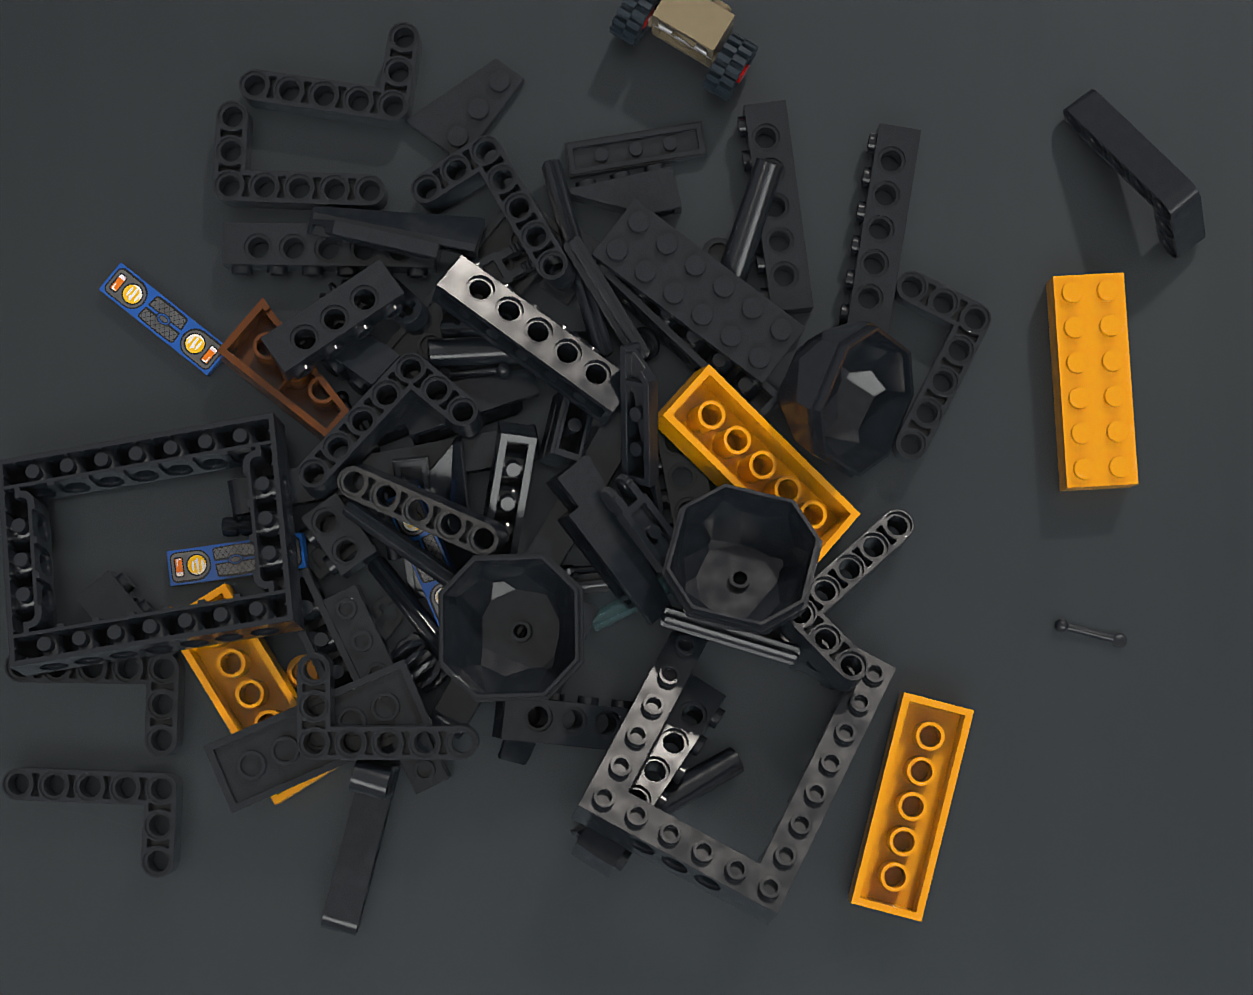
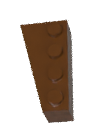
[217,297,349,441]

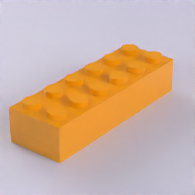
[1046,272,1138,491]
[658,364,860,562]
[181,583,338,805]
[847,692,974,922]

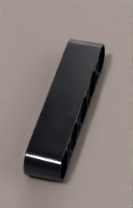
[337,464,508,555]

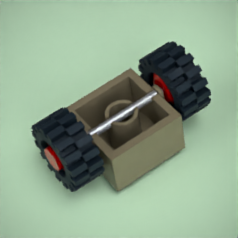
[609,0,759,102]

